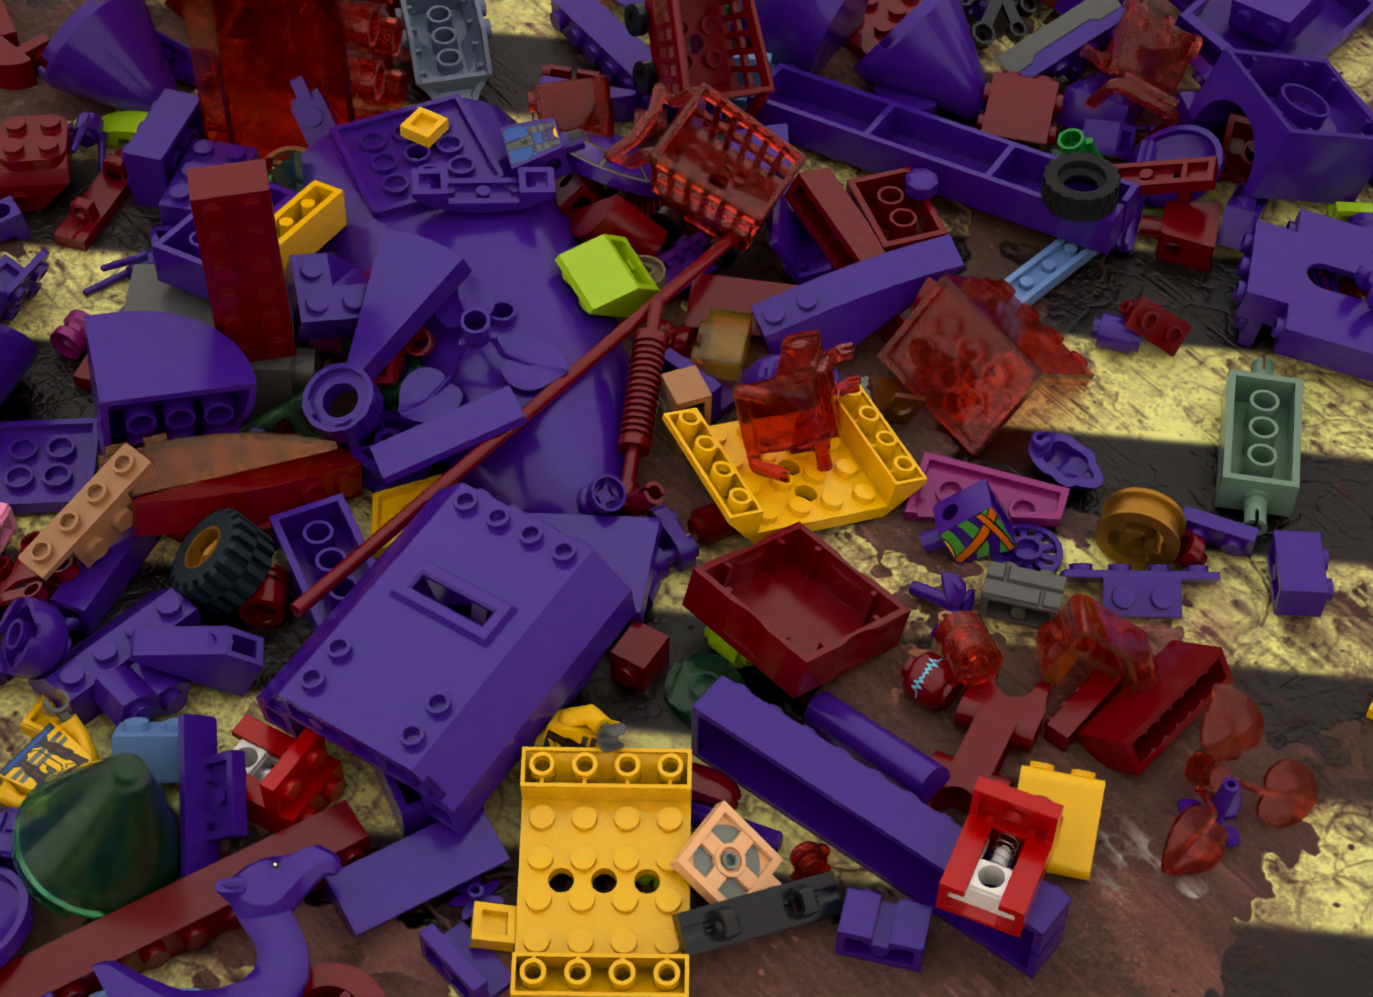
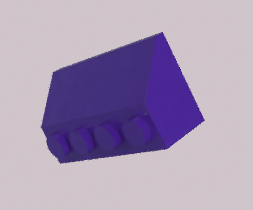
[28,587,202,726]

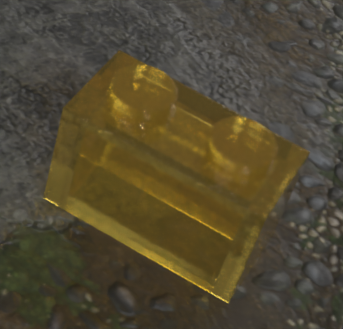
[691,307,753,389]

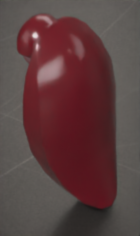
[691,762,742,810]

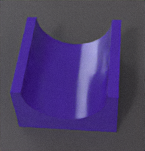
[1187,48,1373,203]

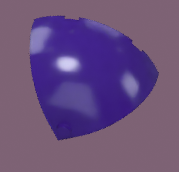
[740,0,869,75]
[84,310,257,499]

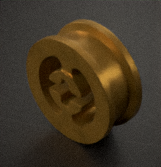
[1095,487,1186,571]

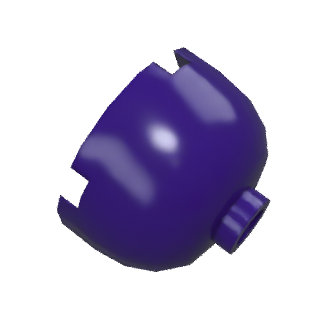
[0,596,71,678]

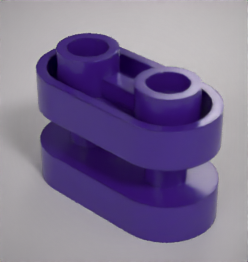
[647,505,699,579]

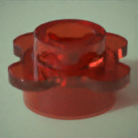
[789,841,831,881]

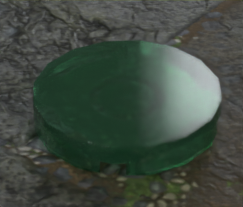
[665,653,745,724]

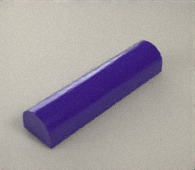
[804,692,951,804]

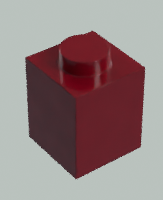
[610,620,669,693]

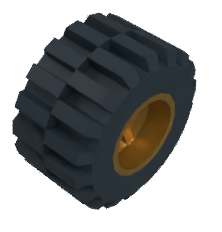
[170,508,275,616]

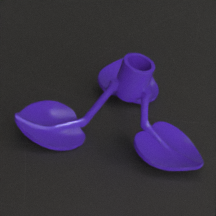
[398,274,569,424]

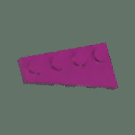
[904,452,1070,527]

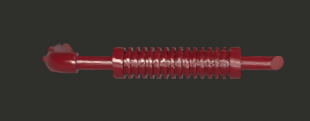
[617,295,667,516]

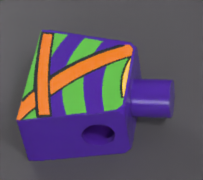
[919,478,1018,564]

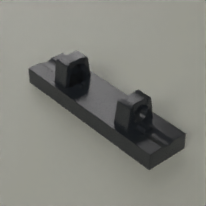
[672,870,843,957]

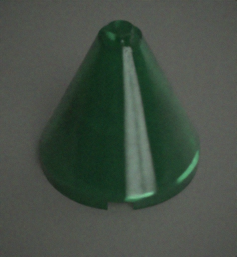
[11,753,181,920]

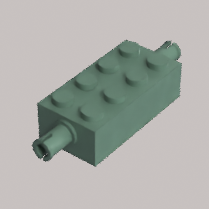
[1215,358,1303,536]

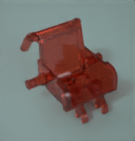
[1080,0,1203,136]
[732,329,861,483]

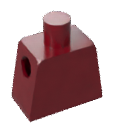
[1138,200,1221,272]

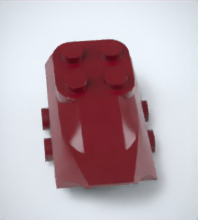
[0,114,74,212]

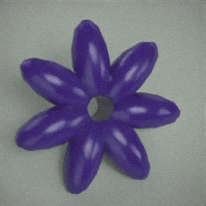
[448,876,504,921]

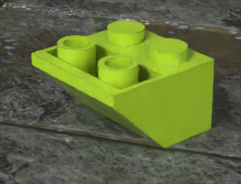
[554,234,660,318]

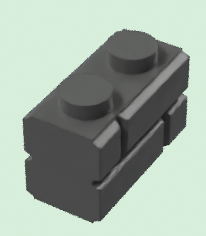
[978,561,1067,632]

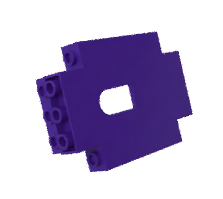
[1232,209,1373,382]

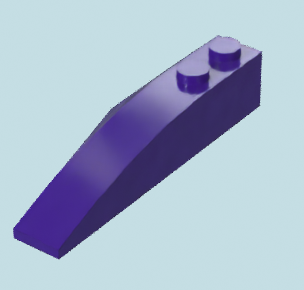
[751,234,964,373]

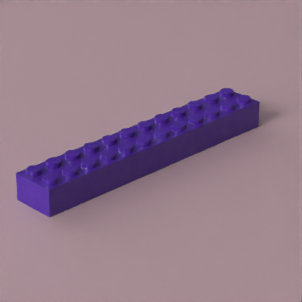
[747,63,1140,255]

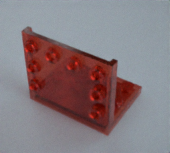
[877,274,1095,455]

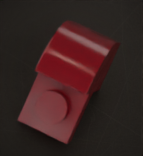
[0,33,51,90]

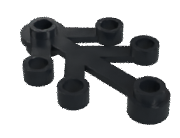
[961,0,1038,50]

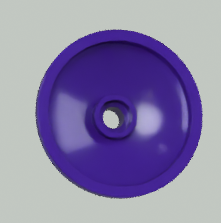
[1126,125,1225,208]

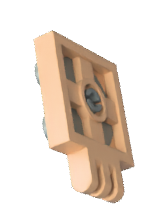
[670,800,790,904]

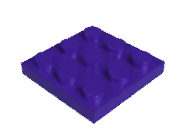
[0,417,100,514]

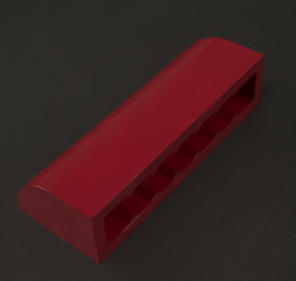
[685,273,798,337]
[1076,640,1234,776]

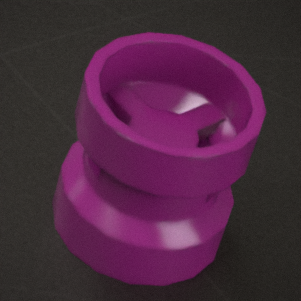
[49,309,89,359]

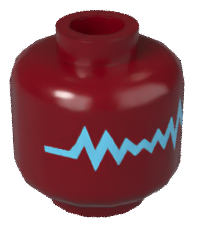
[901,651,963,711]

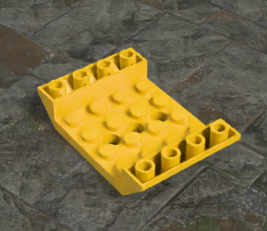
[662,379,928,544]
[510,746,692,997]

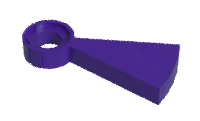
[302,228,472,444]

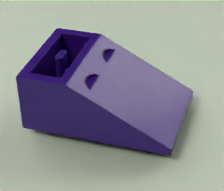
[1056,70,1154,131]

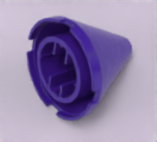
[38,0,179,112]
[852,0,987,121]

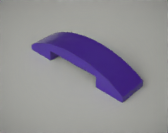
[411,167,556,213]

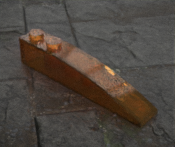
[97,431,338,497]

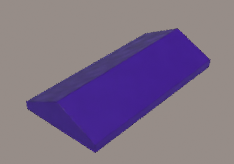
[369,385,527,485]

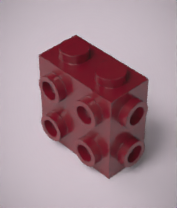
[976,70,1065,153]

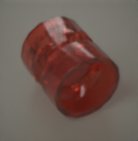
[935,610,1003,686]

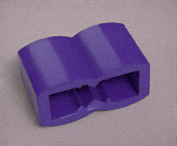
[91,662,191,726]

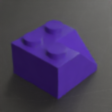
[285,253,368,341]

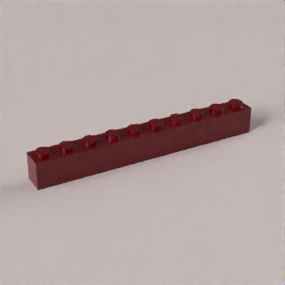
[0,800,371,997]

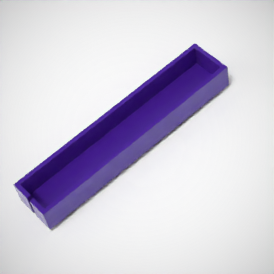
[691,675,1072,979]

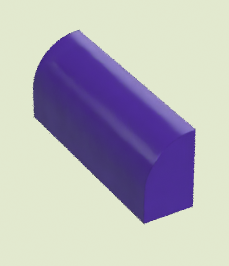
[325,807,510,938]

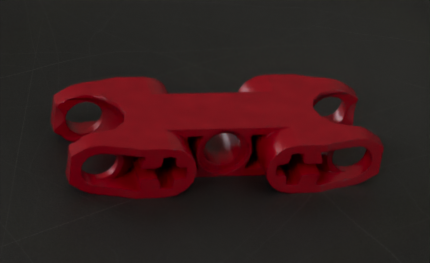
[926,661,1052,815]

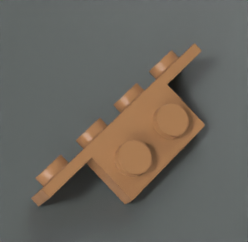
[18,443,154,582]

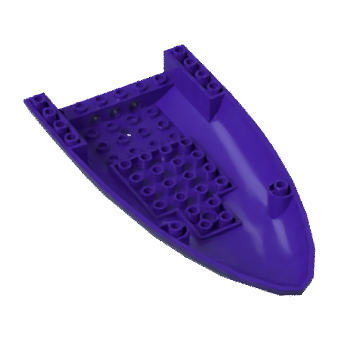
[279,93,629,516]

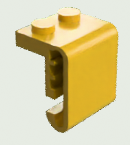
[1017,761,1106,881]

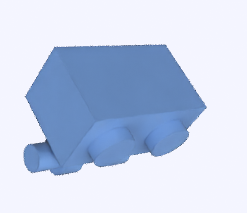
[111,717,179,783]

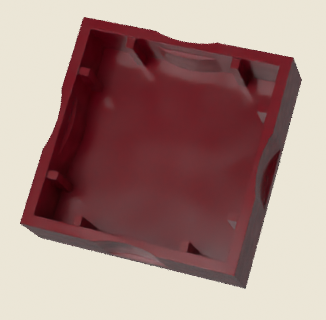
[682,521,911,699]

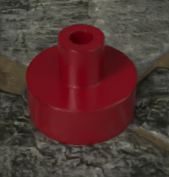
[1172,529,1208,570]

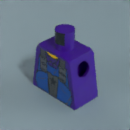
[500,117,586,180]

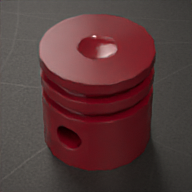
[238,563,290,628]

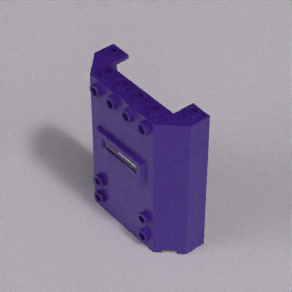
[256,482,636,833]

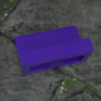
[419,921,511,997]

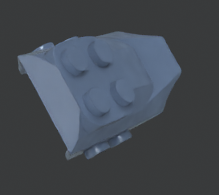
[395,0,493,100]

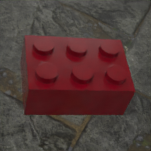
[846,166,948,253]

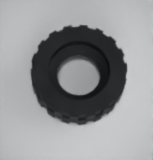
[1041,152,1121,222]

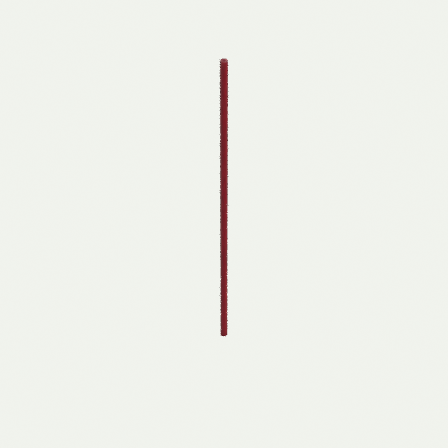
[290,208,766,617]

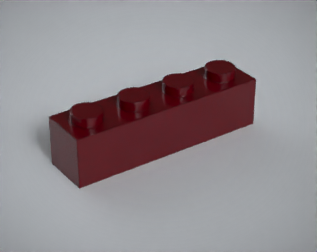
[1044,663,1125,752]

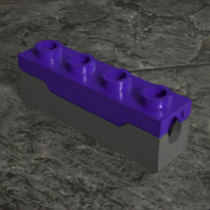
[997,0,1131,78]

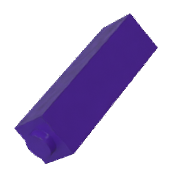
[50,525,163,635]

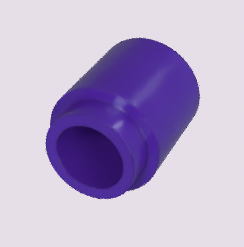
[1090,312,1142,354]

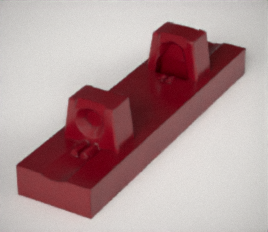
[54,149,131,252]
[1112,156,1219,201]

